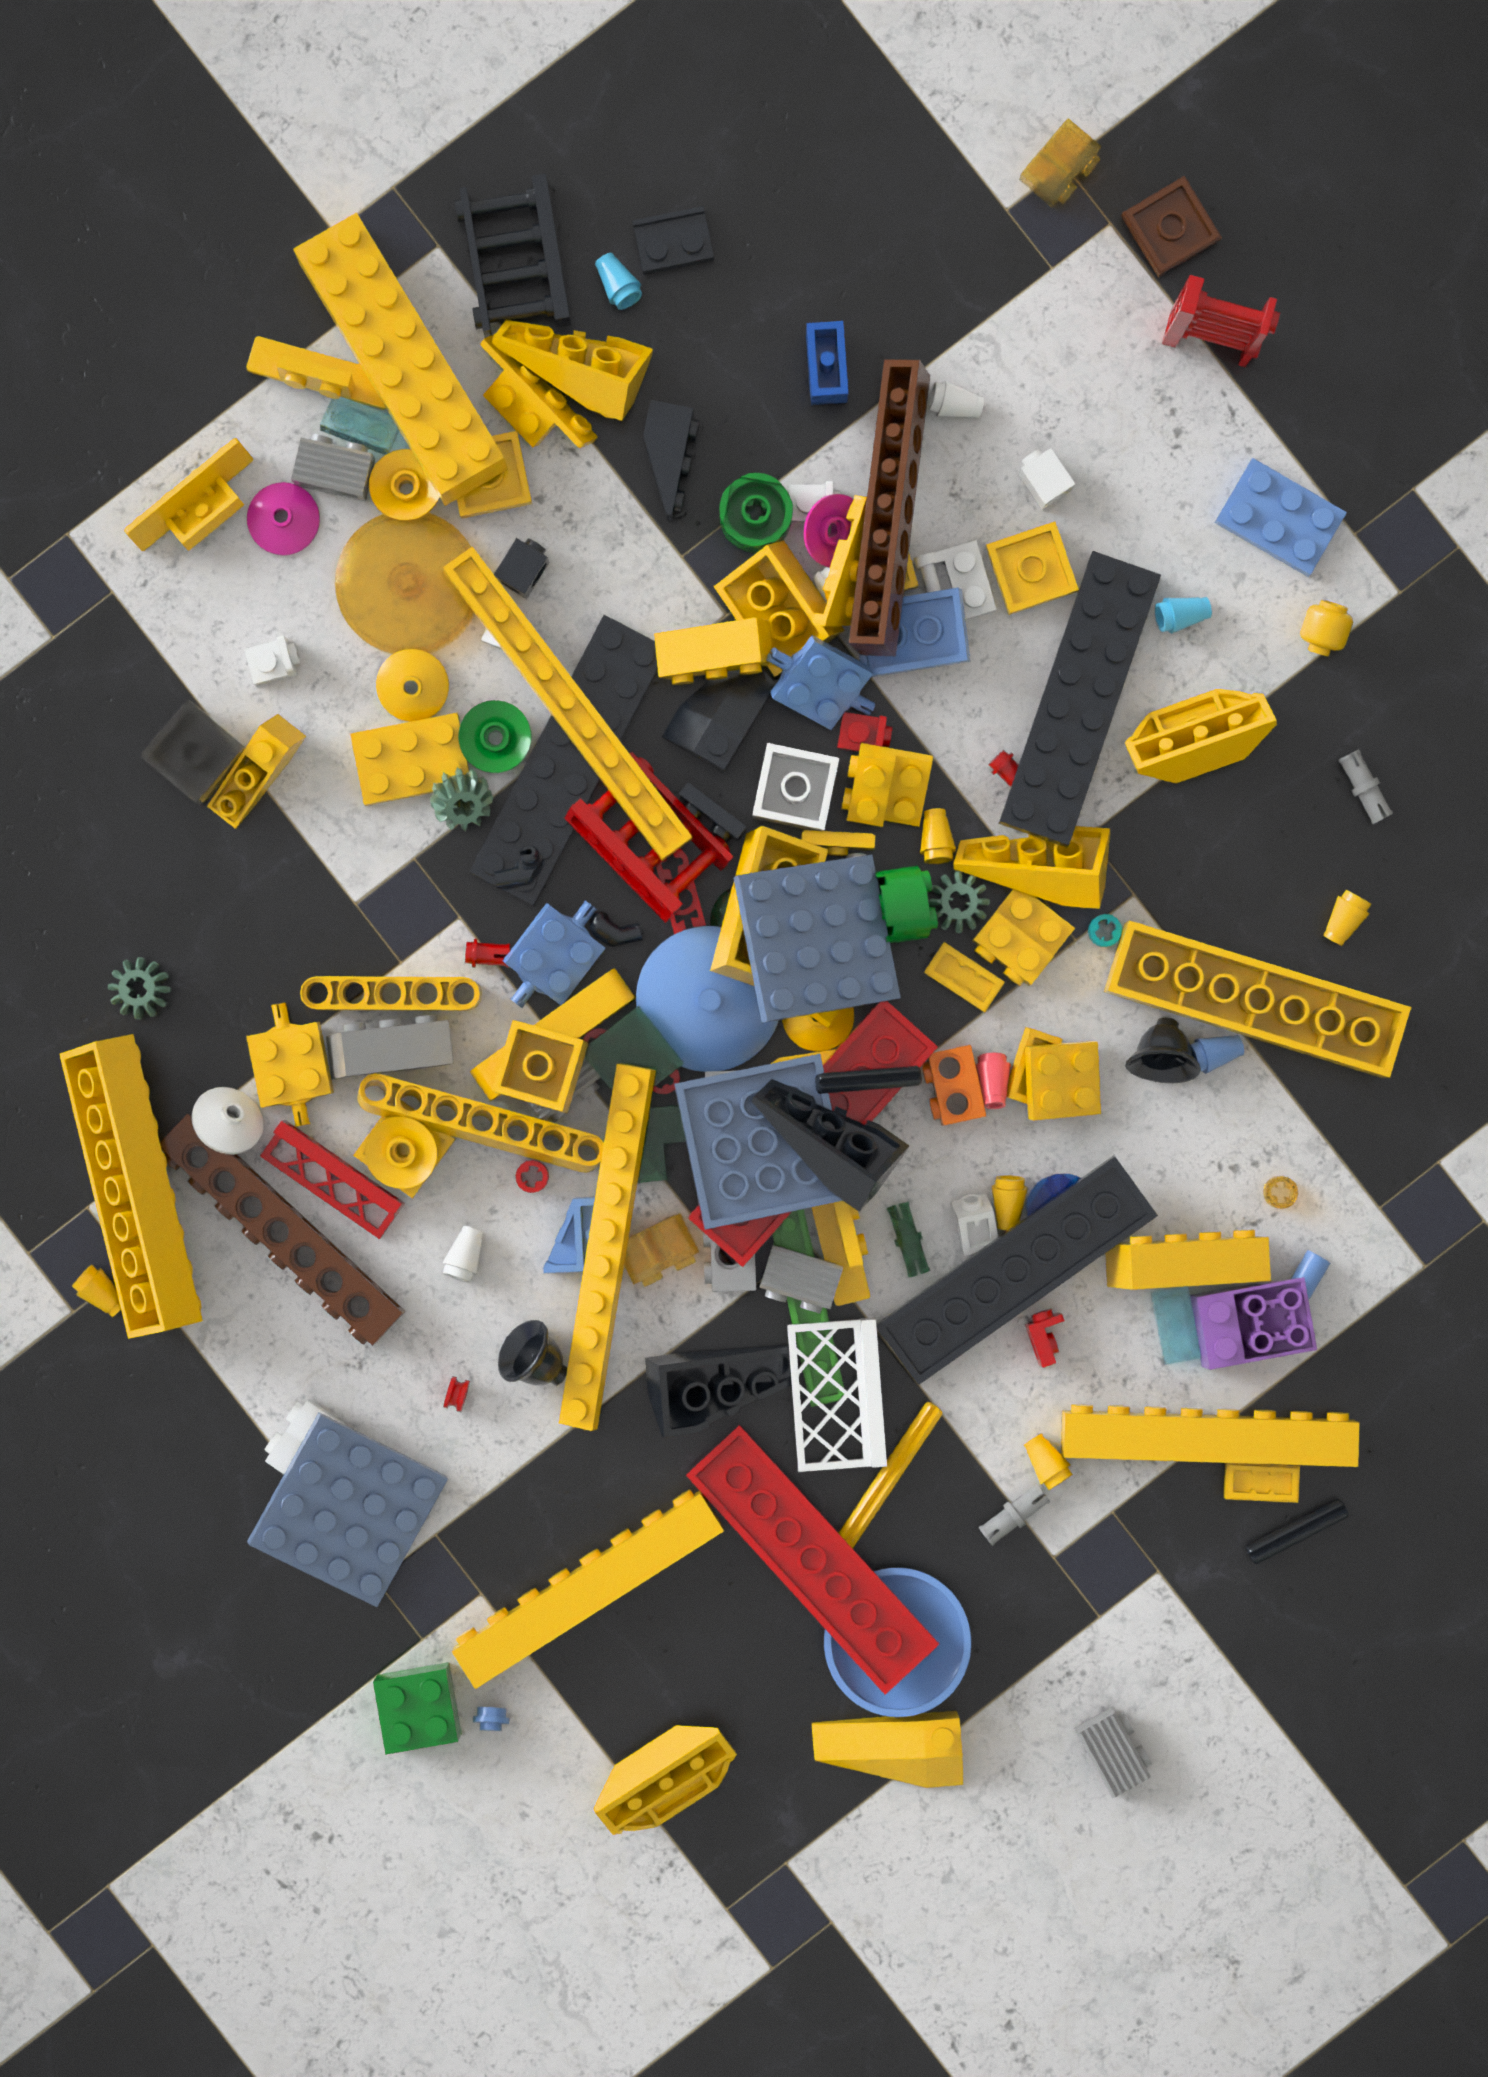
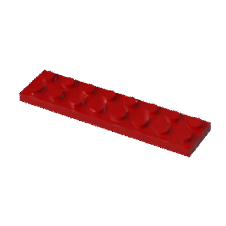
[687,1001,938,1267]
[686,1425,940,1695]

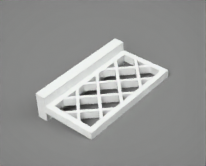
[787,1317,887,1472]

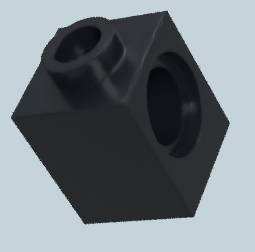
[494,538,550,599]

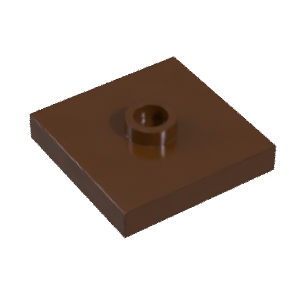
[1121,176,1222,278]

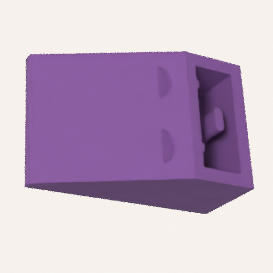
[1189,1277,1317,1370]

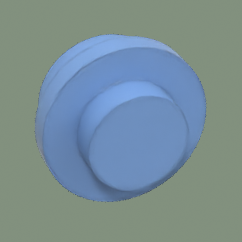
[473,1707,510,1731]

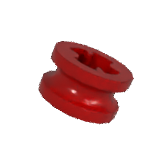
[515,1160,549,1193]
[443,1376,470,1412]

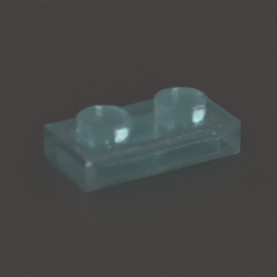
[320,396,399,455]
[1151,1286,1201,1365]

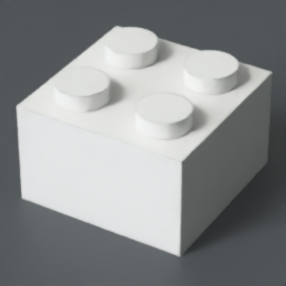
[752,743,839,831]

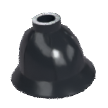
[1125,1017,1201,1083]
[498,1320,568,1386]

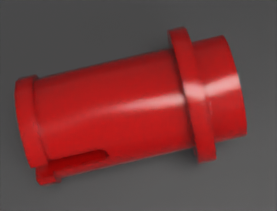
[988,750,1018,788]
[465,939,510,968]

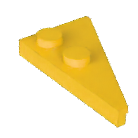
[812,495,867,626]

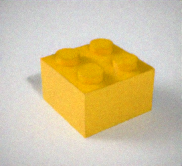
[491,1020,589,1114]

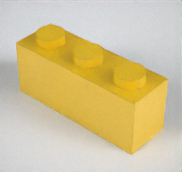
[654,617,773,685]

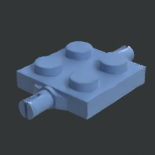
[767,635,875,730]
[503,901,605,1008]

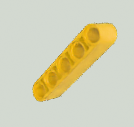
[470,968,636,1101]
[300,976,483,1011]

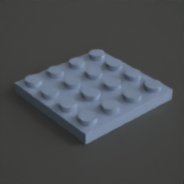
[733,854,901,1023]
[674,1054,843,1230]
[247,1412,448,1607]

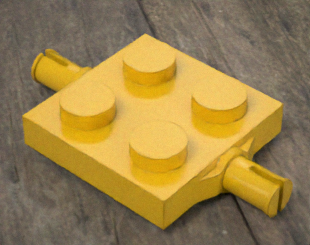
[246,1003,334,1127]

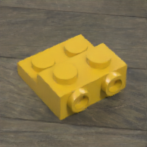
[841,743,933,827]
[972,889,1075,986]

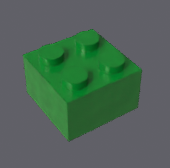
[373,1662,462,1755]

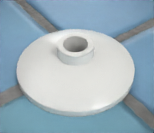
[192,1087,263,1155]

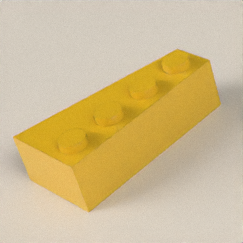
[1105,1230,1271,1290]

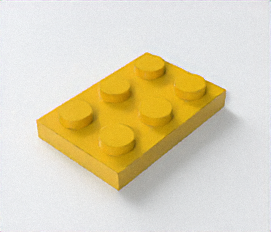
[350,713,469,806]

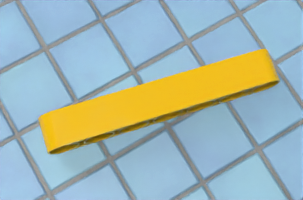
[357,1073,604,1173]

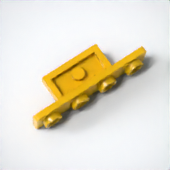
[480,334,598,448]
[246,336,386,410]
[124,438,253,551]
[811,1201,870,1306]

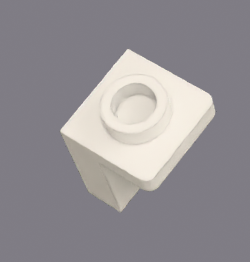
[789,481,840,523]
[244,635,301,686]
[951,1194,998,1256]

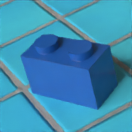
[806,321,849,405]

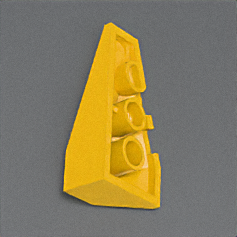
[492,320,653,421]
[953,826,1110,909]
[812,1711,963,1788]

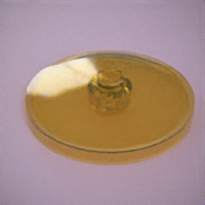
[335,513,475,655]

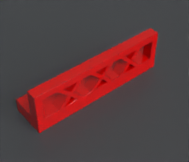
[260,1120,405,1239]

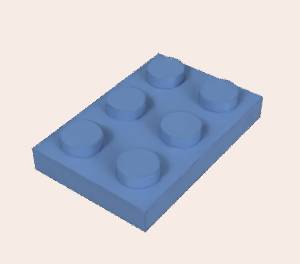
[1214,458,1347,577]
[859,587,971,678]

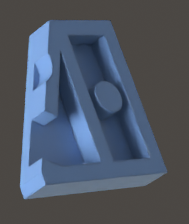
[543,1197,595,1273]

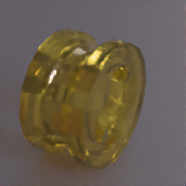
[1263,1176,1298,1209]

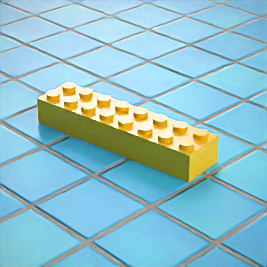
[293,212,508,506]
[1104,920,1411,1078]
[60,1034,203,1339]

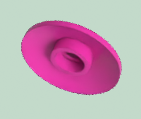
[247,482,320,555]
[804,494,854,567]

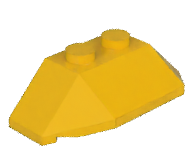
[1125,689,1277,783]
[593,1725,737,1835]

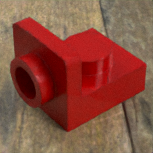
[837,712,893,753]
[1024,1309,1065,1368]

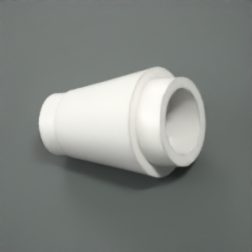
[928,380,984,418]
[442,1226,483,1283]

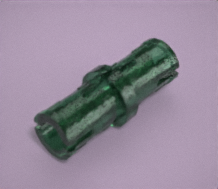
[886,1201,931,1278]

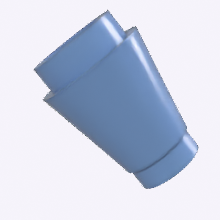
[1191,1035,1244,1074]

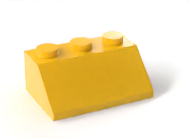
[714,540,845,677]

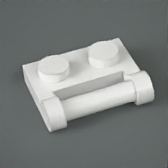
[914,540,997,620]

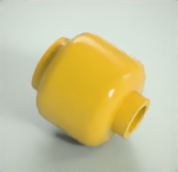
[1300,599,1353,656]

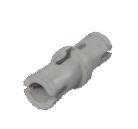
[1338,749,1393,824]
[978,1483,1050,1546]

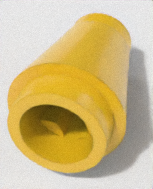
[920,808,956,864]
[1323,890,1371,946]
[991,1175,1028,1230]
[72,1264,121,1317]
[1024,1433,1073,1490]

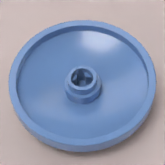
[636,926,779,1072]
[824,1568,972,1717]

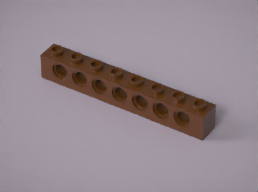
[849,360,931,657]
[160,1113,406,1346]

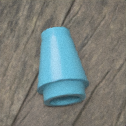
[595,253,642,310]
[1155,597,1212,634]

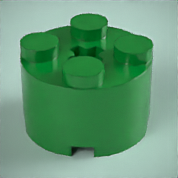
[719,473,793,553]
[875,866,938,944]

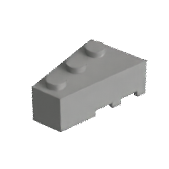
[326,1015,454,1080]

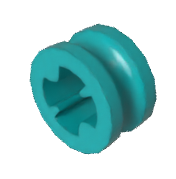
[1088,914,1122,947]

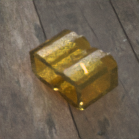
[1019,118,1101,207]
[624,1212,700,1287]

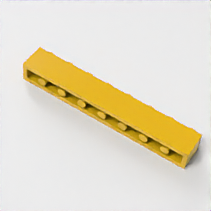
[1061,1404,1359,1467]
[452,1489,724,1689]

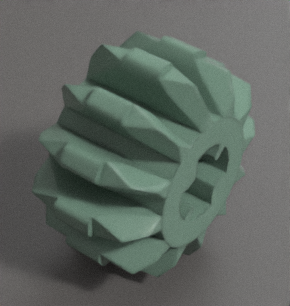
[430,767,493,832]
[928,871,990,934]
[108,957,172,1020]

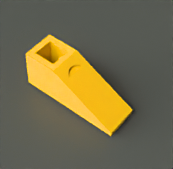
[207,714,306,829]

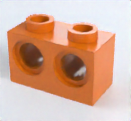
[922,1045,986,1126]

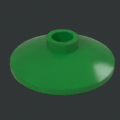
[458,700,531,773]

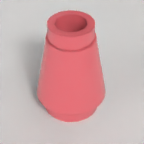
[976,1052,1011,1109]

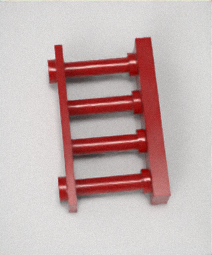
[1162,275,1280,367]
[564,752,734,923]

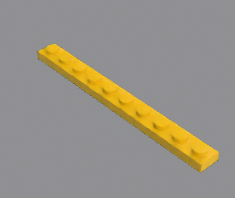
[443,547,692,861]
[559,1063,656,1431]

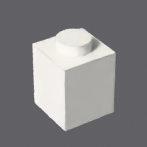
[1018,448,1075,510]

